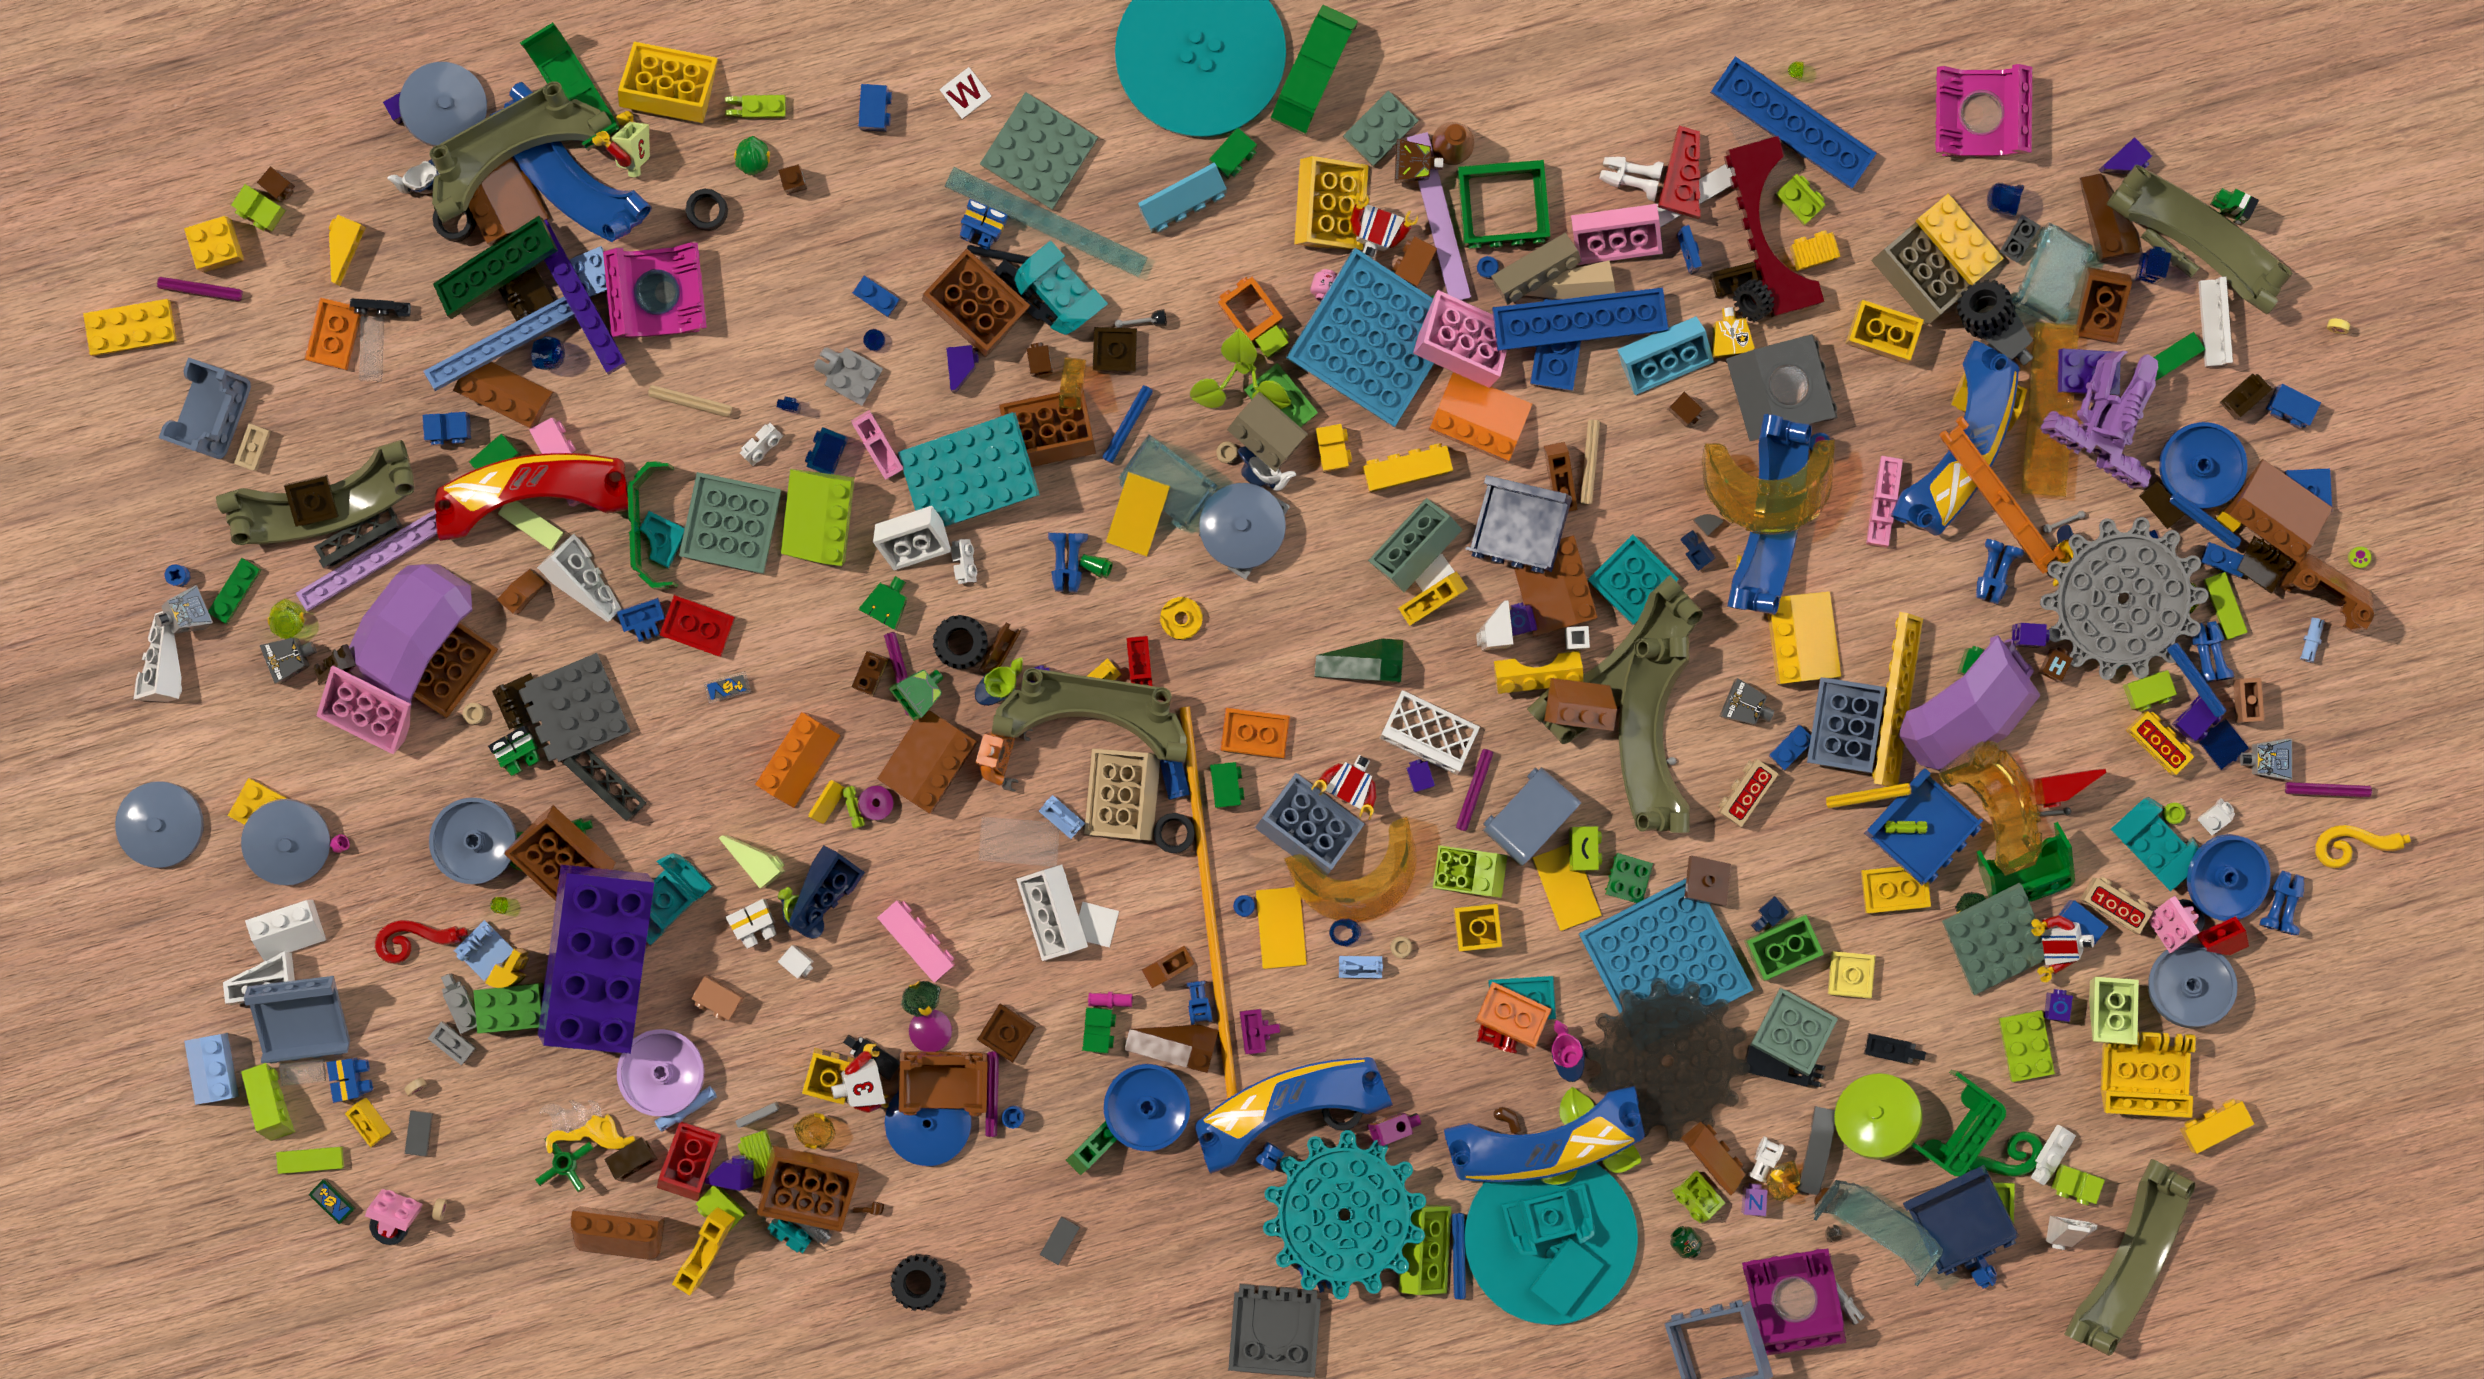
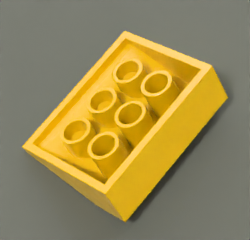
[618,41,718,123]
[1294,156,1368,250]
[1767,591,1841,685]

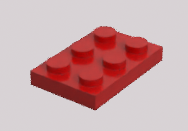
[659,595,736,657]

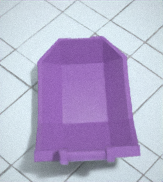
[349,564,472,705]
[1898,635,2040,772]

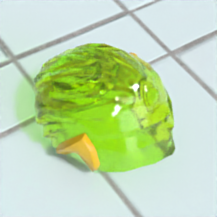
[267,599,304,639]

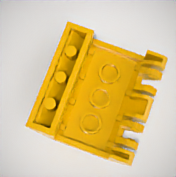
[2100,1032,2196,1118]

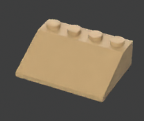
[1084,749,1160,841]

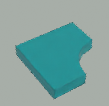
[639,511,685,568]

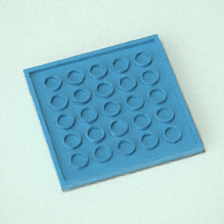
[1286,248,1434,427]
[1578,877,1754,1049]

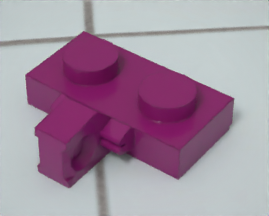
[1239,1009,1281,1054]

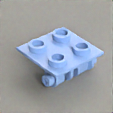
[569,246,607,297]
[454,920,513,981]

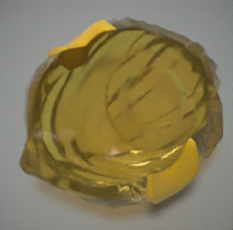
[793,1113,836,1149]
[1767,1161,1800,1202]

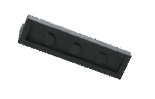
[314,506,403,569]
[563,750,647,822]

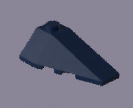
[788,845,865,935]

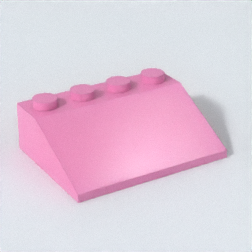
[1413,290,1507,388]
[316,666,411,754]

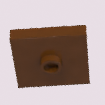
[1684,856,1731,907]
[977,1003,1036,1063]

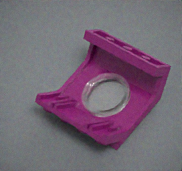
[1742,1248,1847,1356]

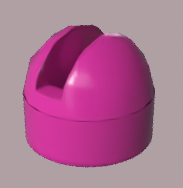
[330,834,350,853]

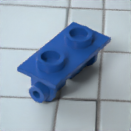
[1160,759,1190,799]
[1966,1254,1997,1289]

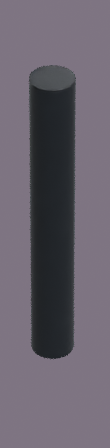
[967,245,1030,264]

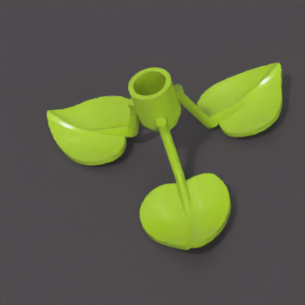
[1190,328,1292,409]
[1541,1087,1642,1185]

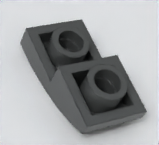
[1999,214,2040,263]

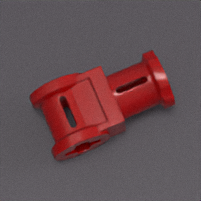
[1476,1024,1517,1054]

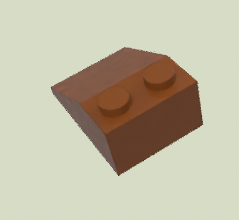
[2074,267,2132,343]

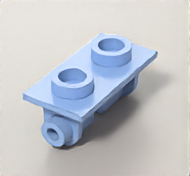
[1039,795,1085,839]
[1339,956,1383,978]

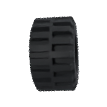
[1957,279,2016,339]
[933,615,988,670]
[890,1254,947,1311]

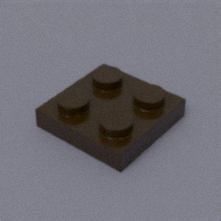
[1093,327,1137,372]
[284,475,339,527]

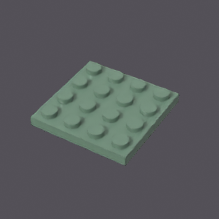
[980,92,1098,211]
[679,472,782,574]
[1942,883,2045,995]

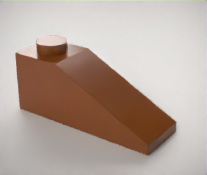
[1544,442,1578,512]

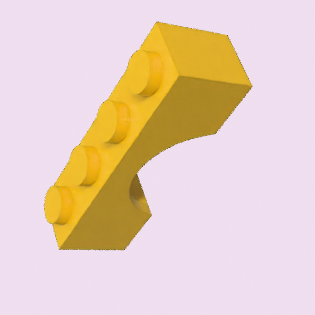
[1494,651,1584,694]
[672,1207,736,1296]

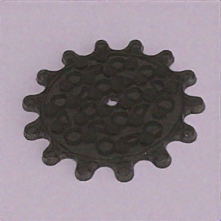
[1584,978,1750,1142]

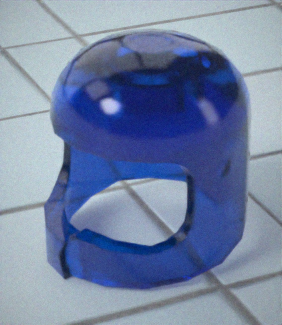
[1987,182,2024,217]

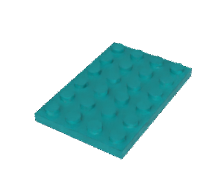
[898,413,1040,527]

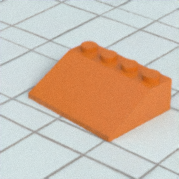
[1428,372,1532,463]

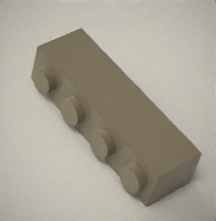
[1491,232,1582,305]

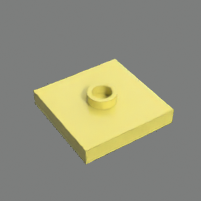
[1828,951,1875,998]

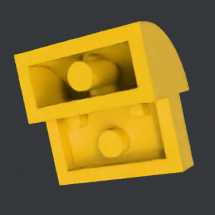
[485,948,529,988]

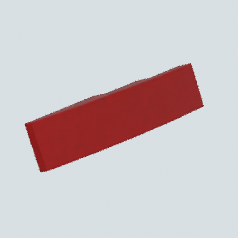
[1126,636,1153,686]

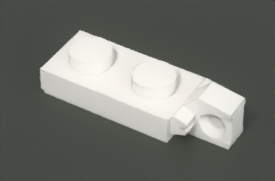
[2031,1125,2076,1185]

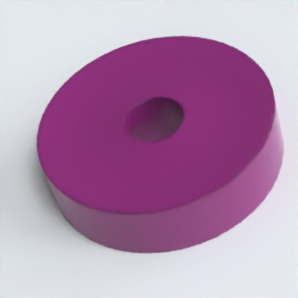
[858,786,893,821]

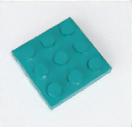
[1587,534,1679,625]

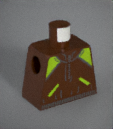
[1394,139,1443,184]

